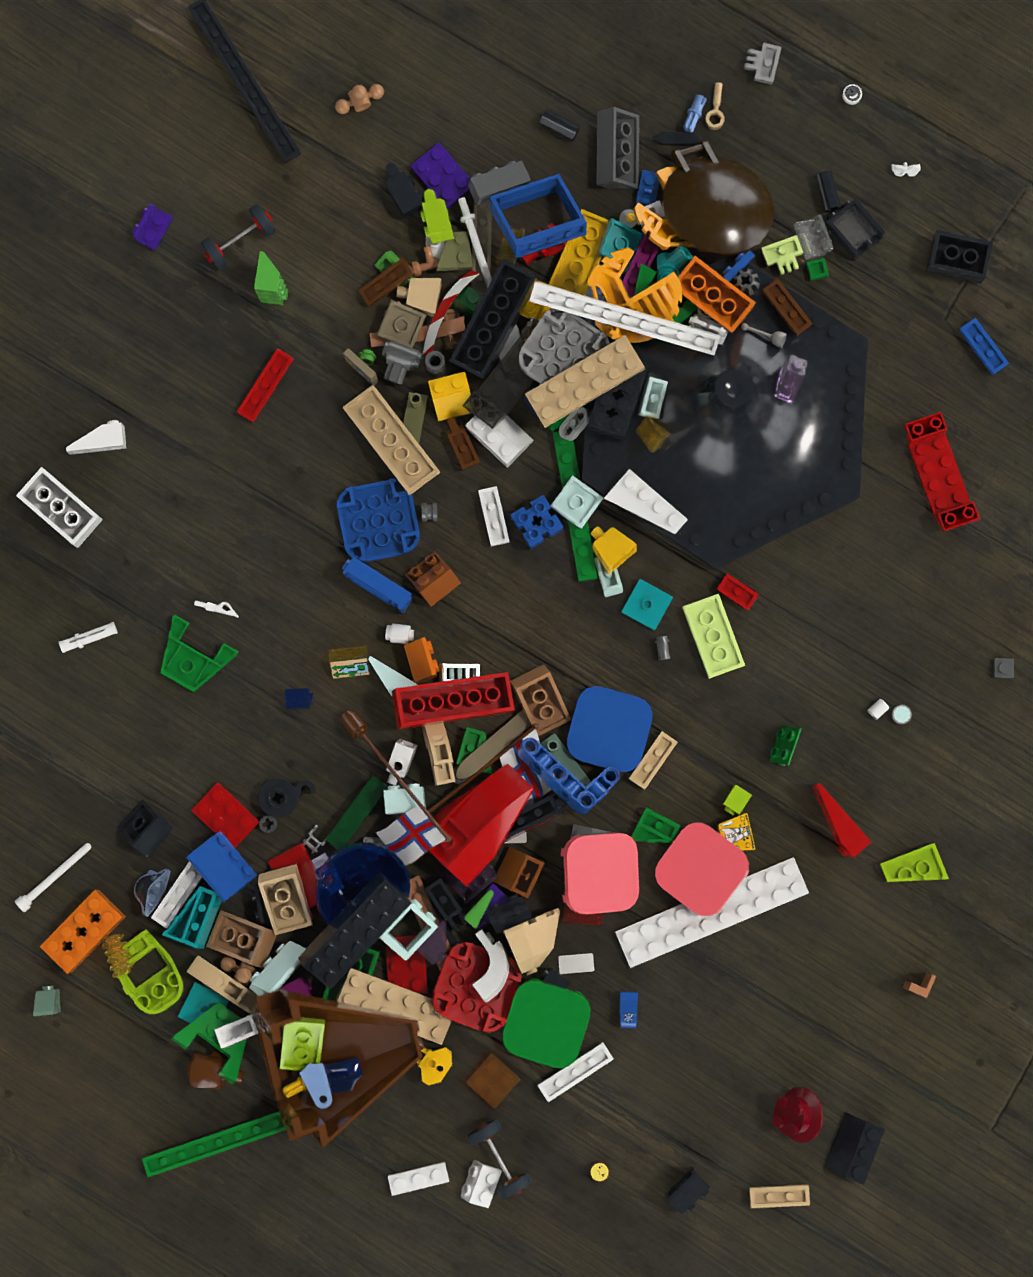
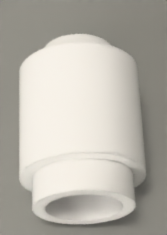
[385,623,414,644]

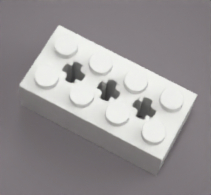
[16,467,103,548]

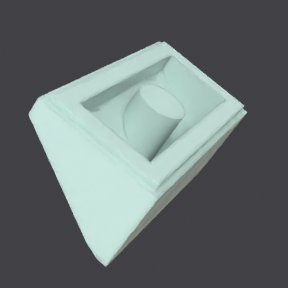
[637,377,668,419]

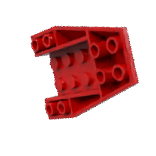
[429,764,534,886]

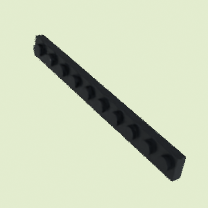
[188,0,301,164]

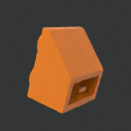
[404,637,440,683]

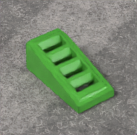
[465,890,494,929]

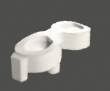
[892,162,920,176]

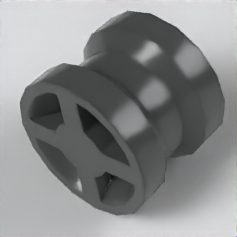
[421,502,438,522]

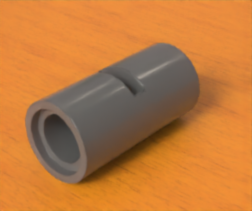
[425,351,446,378]

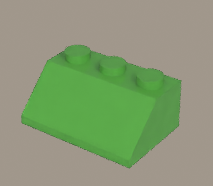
[254,251,288,305]

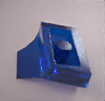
[323,1056,363,1094]

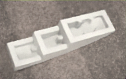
[214,1013,258,1048]

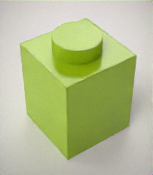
[722,785,752,816]

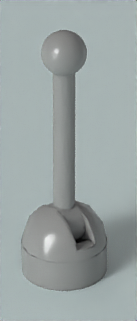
[741,323,787,348]

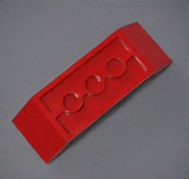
[905,412,980,532]

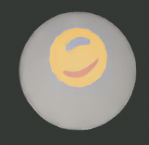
[619,209,637,228]

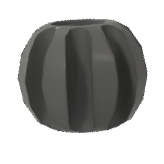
[731,268,760,297]

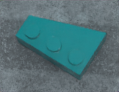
[162,886,222,949]

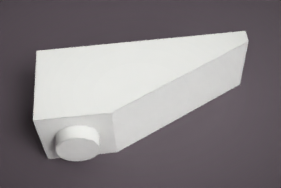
[66,420,126,455]

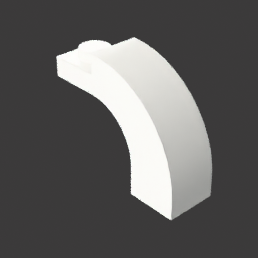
[472,930,509,1002]

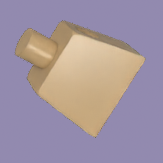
[396,278,442,317]

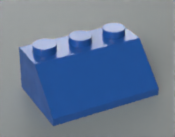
[186,831,257,902]

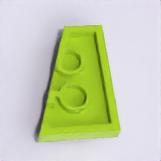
[880,843,949,882]

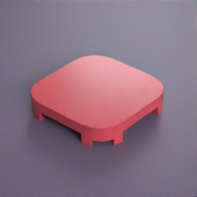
[655,823,749,916]
[560,832,639,914]

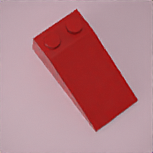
[812,783,871,858]

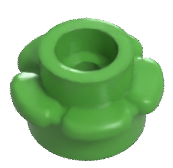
[358,349,376,366]

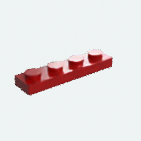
[237,348,294,423]

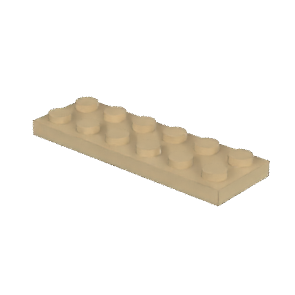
[525,335,645,428]
[343,385,440,495]
[336,968,452,1045]

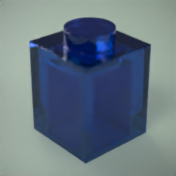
[285,688,314,710]

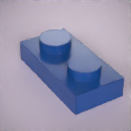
[722,250,755,282]

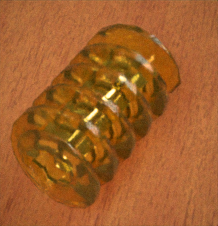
[100,934,135,978]

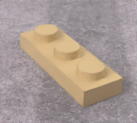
[629,731,678,790]
[749,1184,810,1208]

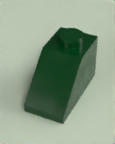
[441,285,483,320]

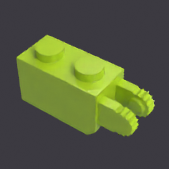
[420,189,454,244]

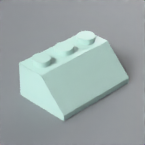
[249,941,306,996]

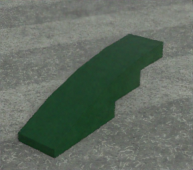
[325,776,388,852]

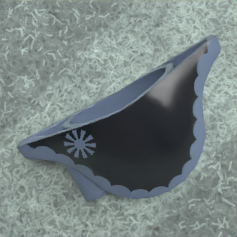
[134,869,171,917]

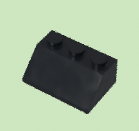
[824,1112,885,1185]

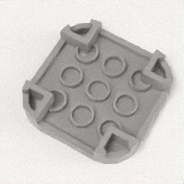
[519,308,610,384]

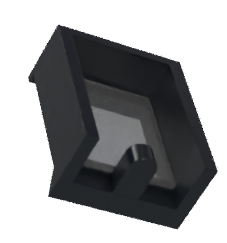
[825,198,885,261]

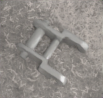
[303,825,329,854]

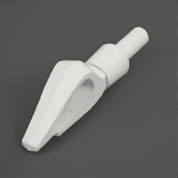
[194,600,239,618]

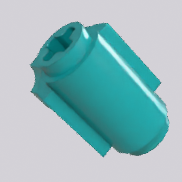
[657,245,693,281]

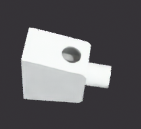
[386,739,418,785]

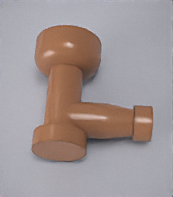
[411,246,439,277]

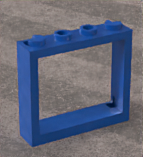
[490,174,587,258]

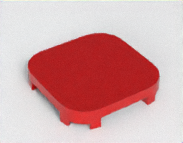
[431,942,522,1032]

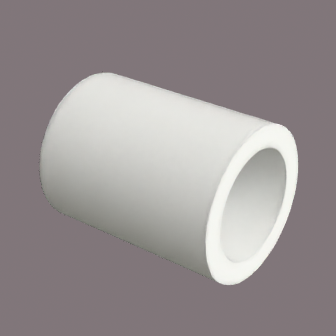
[867,699,889,720]

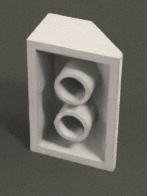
[466,402,534,468]

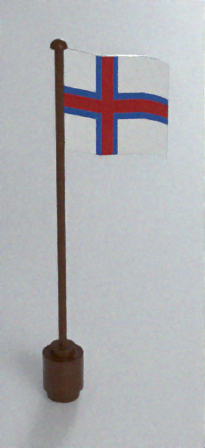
[340,710,452,866]
[428,723,555,814]

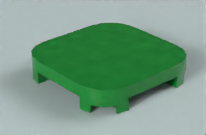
[503,978,591,1068]

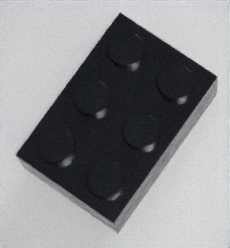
[926,230,993,284]

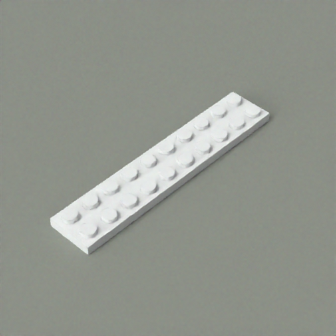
[615,857,809,968]

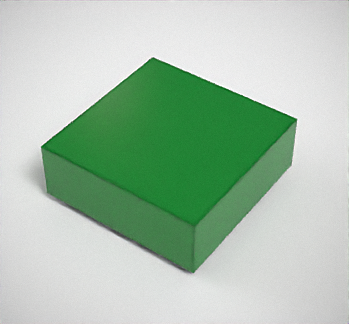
[806,258,829,281]

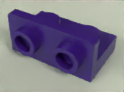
[133,204,173,251]

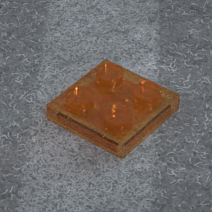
[466,1053,521,1109]

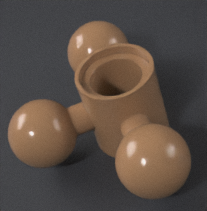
[335,84,384,114]
[220,956,258,987]

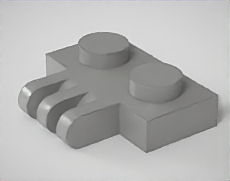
[744,43,782,85]

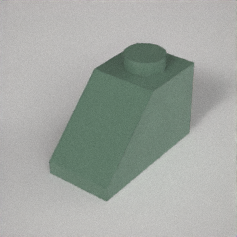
[33,986,61,1016]

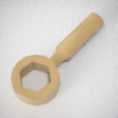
[705,83,724,130]

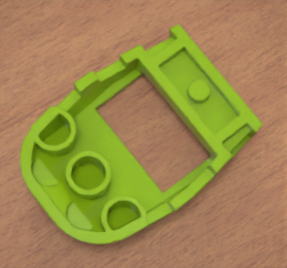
[108,930,184,1014]

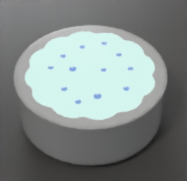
[891,705,912,724]

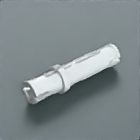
[59,622,118,653]

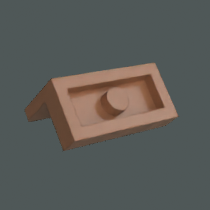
[902,973,936,998]

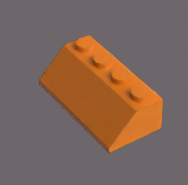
[678,256,756,333]

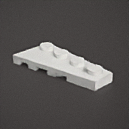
[604,469,688,534]

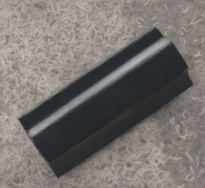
[540,109,580,142]
[815,171,841,212]

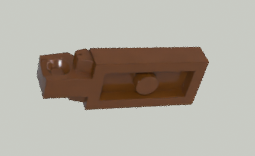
[446,417,480,470]

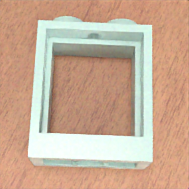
[380,899,438,961]

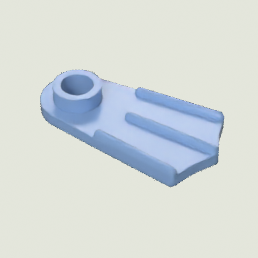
[300,1063,332,1109]

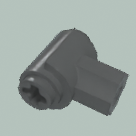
[382,341,423,385]

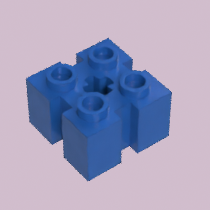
[511,495,563,550]

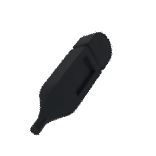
[647,132,699,146]

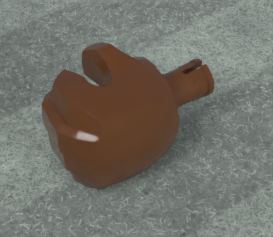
[187,1050,245,1089]

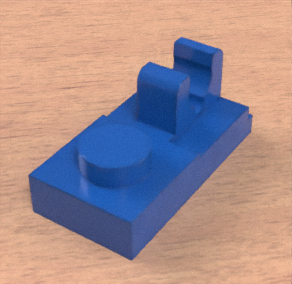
[636,170,659,207]

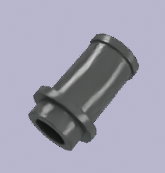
[654,636,671,660]

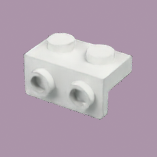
[461,1160,502,1208]

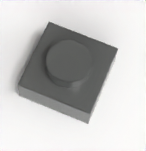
[993,658,1014,678]

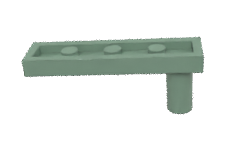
[541,733,591,806]

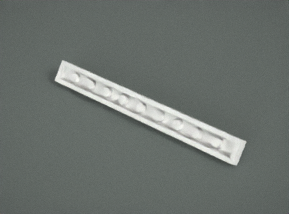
[529,281,720,355]

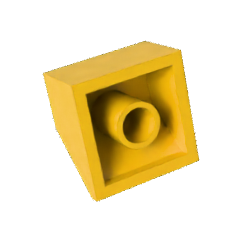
[428,372,475,422]

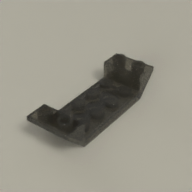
[462,316,539,429]

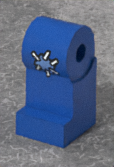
[619,991,638,1028]

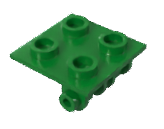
[769,725,801,766]

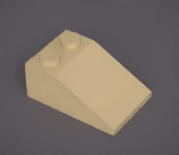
[258,864,313,935]

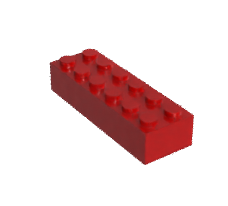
[391,672,515,730]

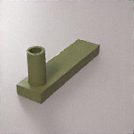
[403,392,428,444]

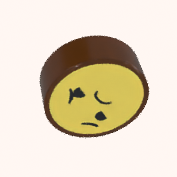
[590,1161,609,1182]

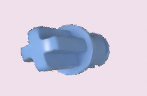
[683,95,707,132]

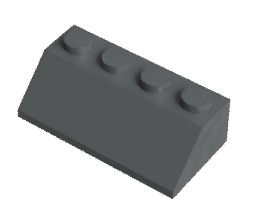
[596,107,639,189]

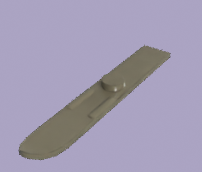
[456,710,531,779]

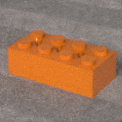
[40,890,126,974]

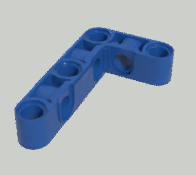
[517,737,620,815]

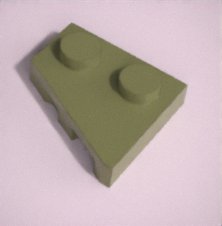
[436,231,473,271]

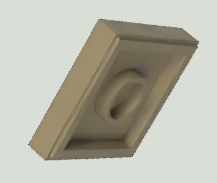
[376,300,426,348]
[343,348,378,386]

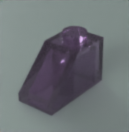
[774,354,808,403]
[417,919,447,965]

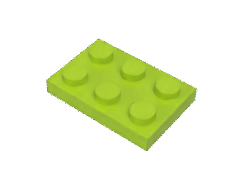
[280,1018,325,1071]

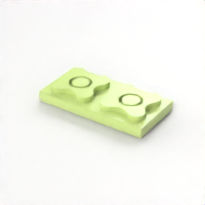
[682,594,745,679]

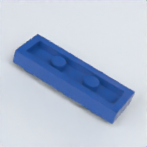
[959,318,1009,376]

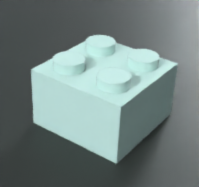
[384,783,426,815]

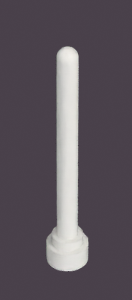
[15,843,91,912]

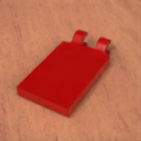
[268,843,330,919]

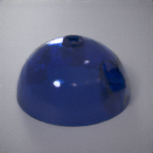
[314,842,411,924]

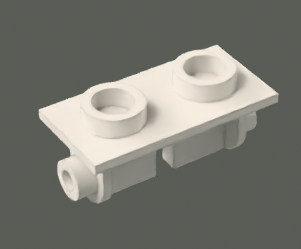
[689,314,728,345]

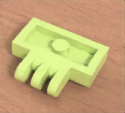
[761,235,803,275]

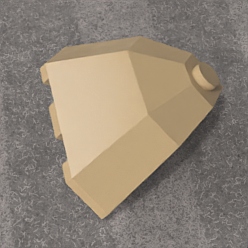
[504,908,560,975]

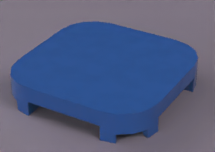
[337,478,420,562]
[567,686,653,773]

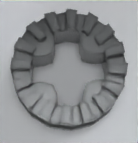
[259,815,277,833]

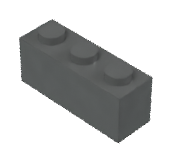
[468,160,531,206]

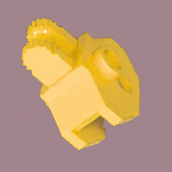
[417,1046,452,1086]

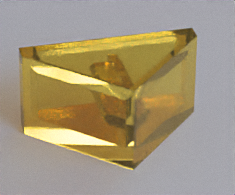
[636,416,670,453]

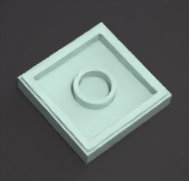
[551,476,604,529]

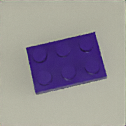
[410,143,470,209]

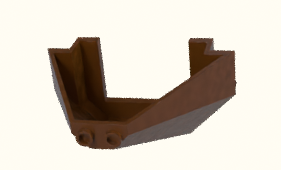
[255,989,424,1148]

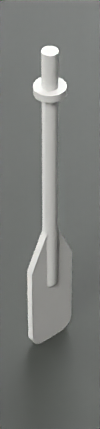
[458,197,523,374]

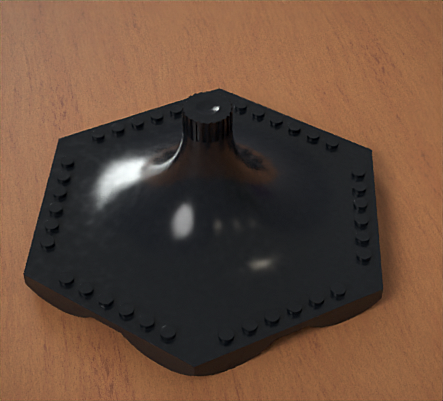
[582,255,868,569]

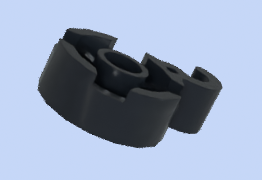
[258,779,316,817]

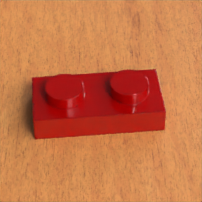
[716,573,759,611]

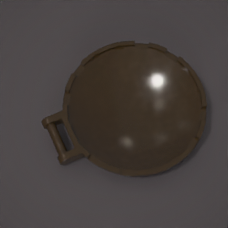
[662,140,774,256]

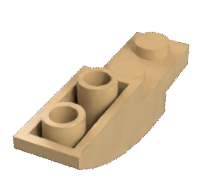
[422,723,456,786]
[187,955,258,1014]

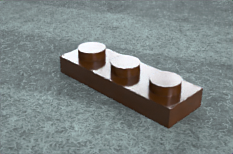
[358,258,415,307]
[762,279,813,337]

